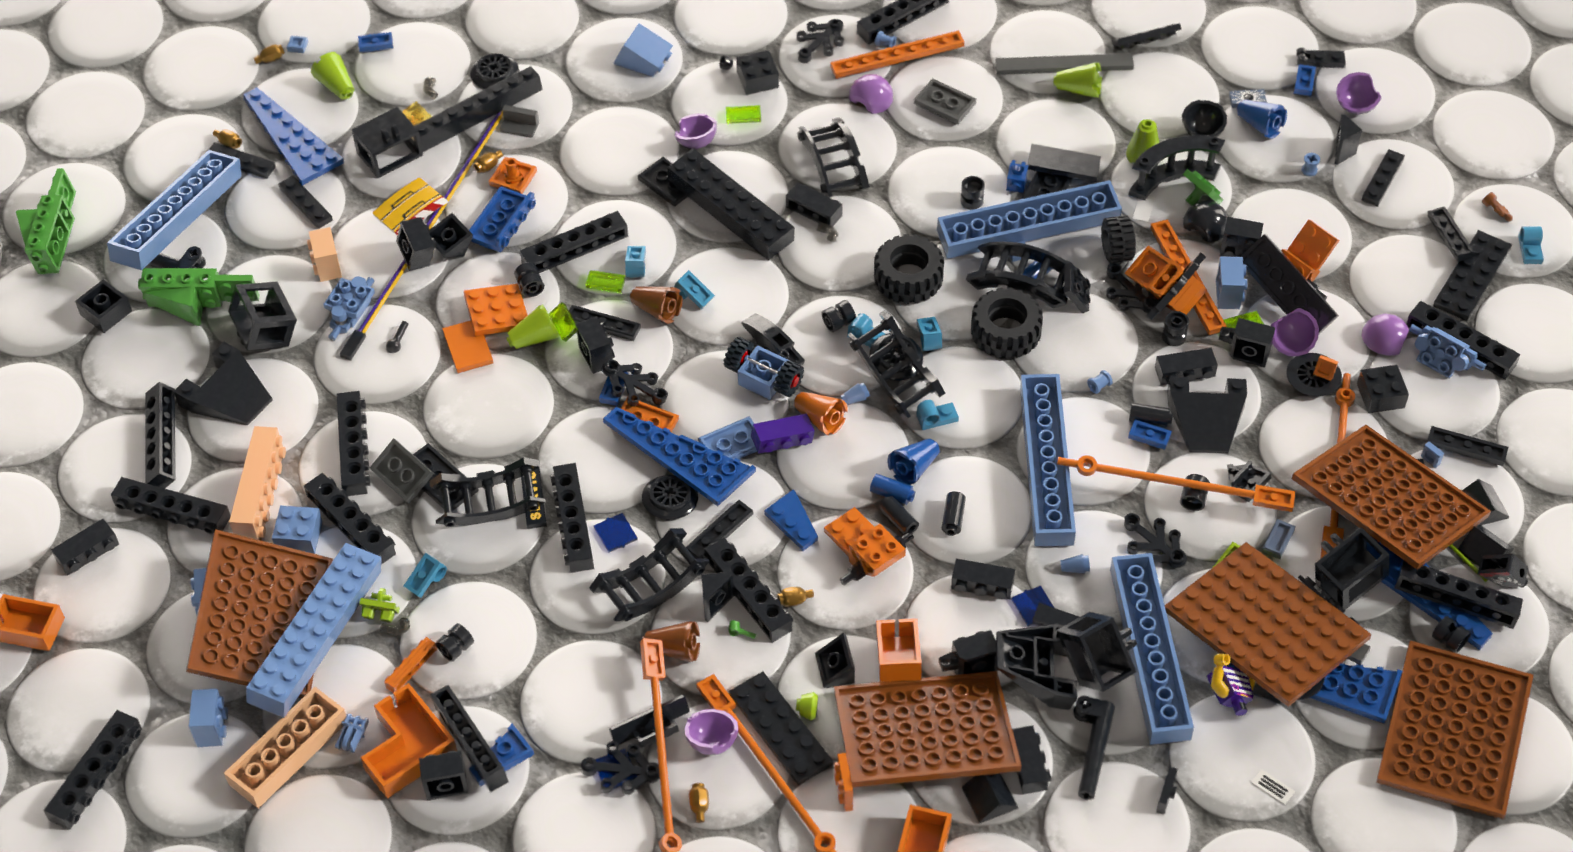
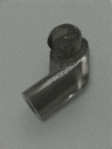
[423,76,438,100]
[817,222,839,242]
[380,618,410,636]

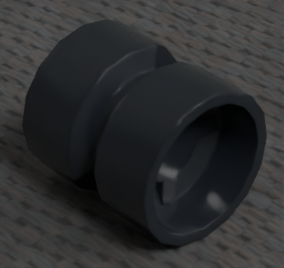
[960,176,985,210]
[514,262,545,297]
[821,300,856,332]
[1162,311,1189,346]
[1180,474,1210,511]
[1431,616,1471,653]
[435,623,474,662]

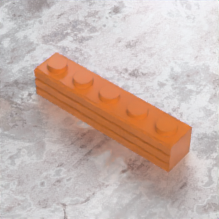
[384,637,437,693]

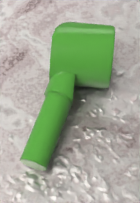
[728,620,756,639]

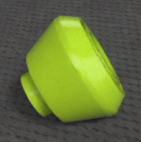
[796,692,818,720]

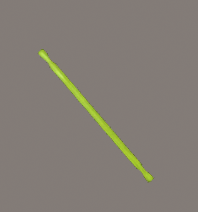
[1449,544,1488,582]

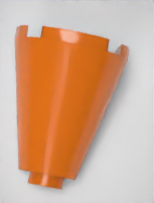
[794,392,848,435]

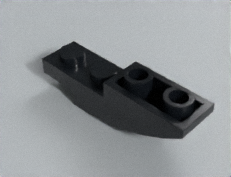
[741,313,805,366]

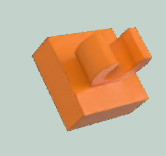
[1313,355,1338,381]

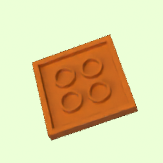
[464,283,527,336]

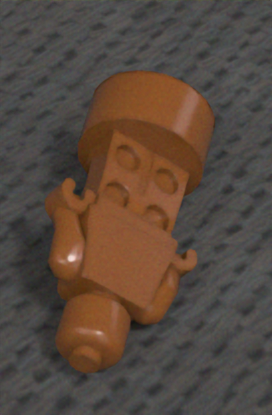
[1482,192,1513,222]

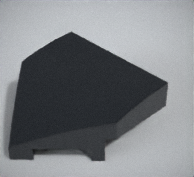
[1227,460,1272,502]

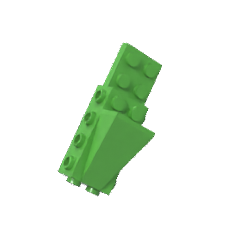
[16,168,76,274]
[138,268,260,326]

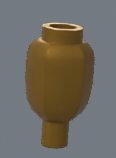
[254,44,285,64]
[213,129,242,149]
[473,150,503,173]
[777,587,814,607]
[689,783,709,823]

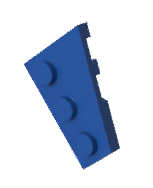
[764,489,818,551]
[468,723,534,787]

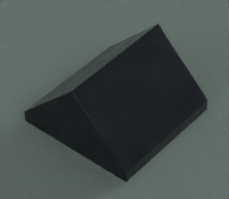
[1334,114,1362,165]
[429,213,473,258]
[1462,479,1509,526]
[1458,525,1514,566]
[701,572,734,622]
[815,633,855,688]
[961,773,1018,824]

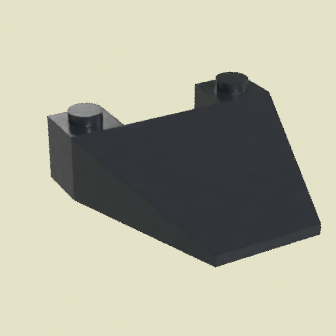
[174,341,273,425]
[1167,376,1247,454]
[996,624,1078,710]

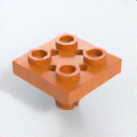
[489,157,537,194]
[834,753,853,812]

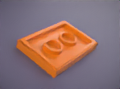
[442,320,493,373]
[620,397,679,432]

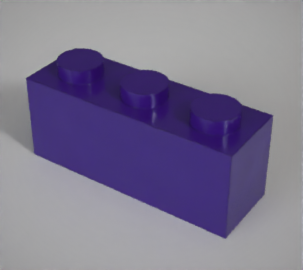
[751,414,815,454]

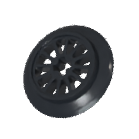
[470,53,520,89]
[869,333,923,381]
[1286,353,1342,396]
[642,475,698,520]

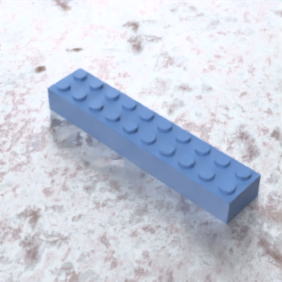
[107,150,241,270]
[937,180,1122,259]
[1020,374,1076,546]
[246,543,382,718]
[1110,553,1194,745]

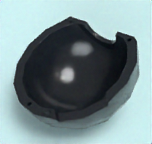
[1182,99,1227,137]
[1183,200,1229,243]

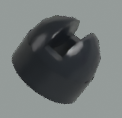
[719,55,734,70]

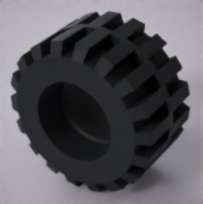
[1101,215,1136,263]

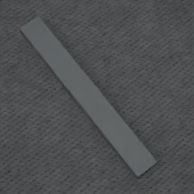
[995,53,1134,75]

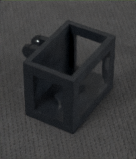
[351,107,423,178]
[228,281,297,350]
[1315,527,1389,610]
[1056,612,1137,692]

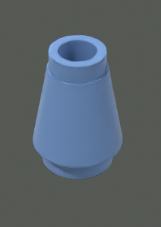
[840,383,870,405]
[1061,554,1090,574]

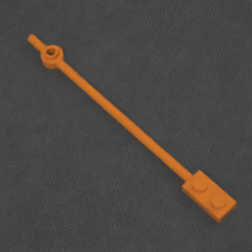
[1320,373,1355,559]
[1057,455,1295,512]
[640,638,682,852]
[696,674,836,852]

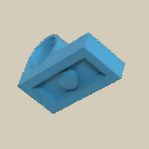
[1518,226,1544,264]
[625,246,646,278]
[674,270,715,310]
[847,313,885,348]
[917,317,942,351]
[916,400,959,430]
[404,553,447,598]

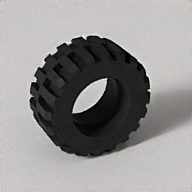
[874,234,944,304]
[971,288,1043,359]

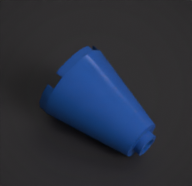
[1237,100,1287,139]
[887,439,940,485]

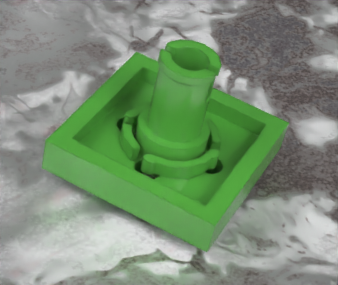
[1183,169,1224,206]

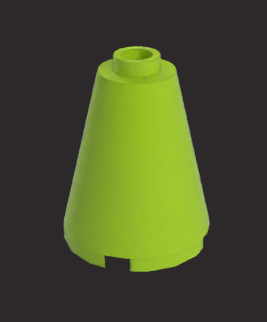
[310,52,355,99]
[1053,63,1102,98]
[1126,119,1160,164]
[506,304,560,349]

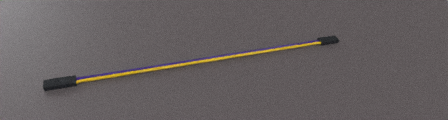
[340,111,503,360]

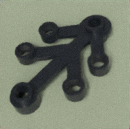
[796,18,844,63]
[1106,263,1157,314]
[602,360,668,407]
[1124,513,1187,568]
[581,741,660,795]

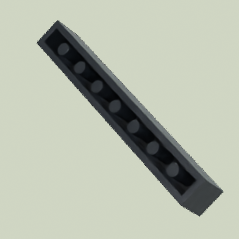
[413,66,543,152]

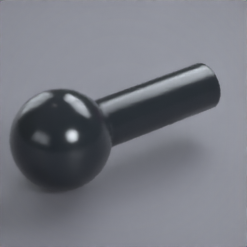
[386,321,409,353]

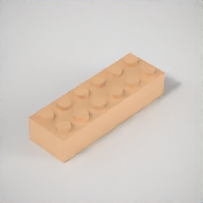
[229,426,286,541]
[224,687,347,808]

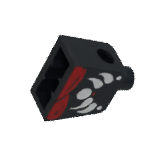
[1477,554,1528,588]

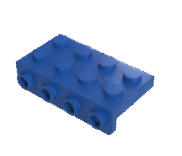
[469,186,536,253]

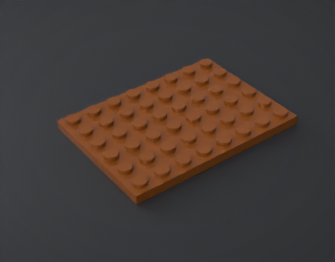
[1292,425,1491,569]
[186,529,333,699]
[1165,542,1371,707]
[1376,641,1534,819]
[834,671,1021,788]

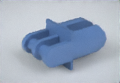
[335,713,369,753]

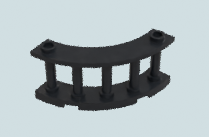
[797,117,870,197]
[1129,135,1225,200]
[965,242,1070,309]
[848,310,946,418]
[430,457,546,527]
[589,528,710,622]

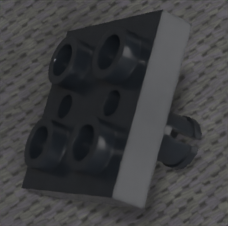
[1061,262,1091,313]

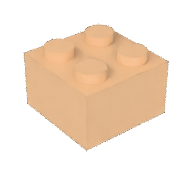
[307,227,342,282]

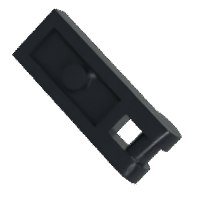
[1296,47,1346,68]

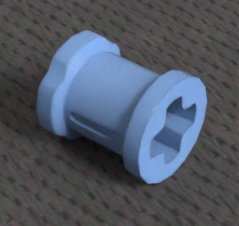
[875,31,897,48]
[1302,153,1320,176]
[1087,370,1113,394]

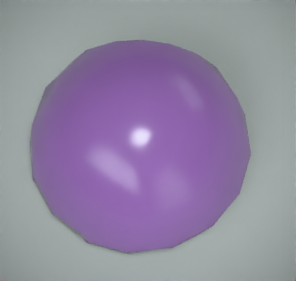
[1336,72,1381,114]
[849,74,893,114]
[674,113,717,149]
[1271,308,1319,356]
[1361,313,1409,356]
[684,709,738,755]

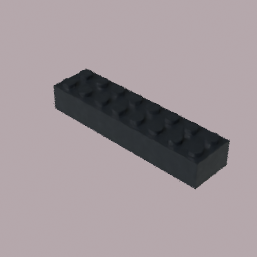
[667,148,795,260]

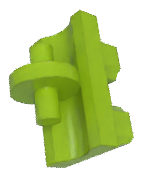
[359,588,400,623]

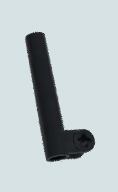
[148,246,206,268]
[1073,695,1115,800]

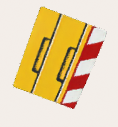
[373,177,448,235]

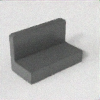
[500,105,539,137]

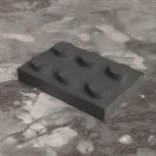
[914,78,977,125]
[370,438,434,503]

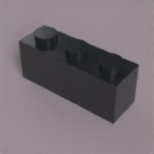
[786,182,843,229]
[1155,348,1218,385]
[51,519,119,576]
[951,558,1015,599]
[1012,725,1051,795]

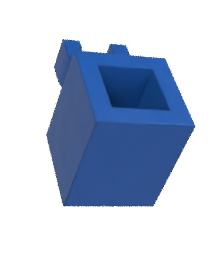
[1006,160,1028,193]

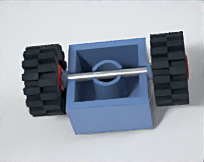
[723,337,804,400]

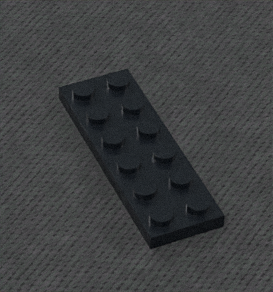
[1433,230,1512,321]
[1241,234,1339,334]
[729,671,833,786]

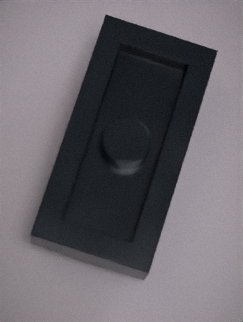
[1156,767,1178,814]

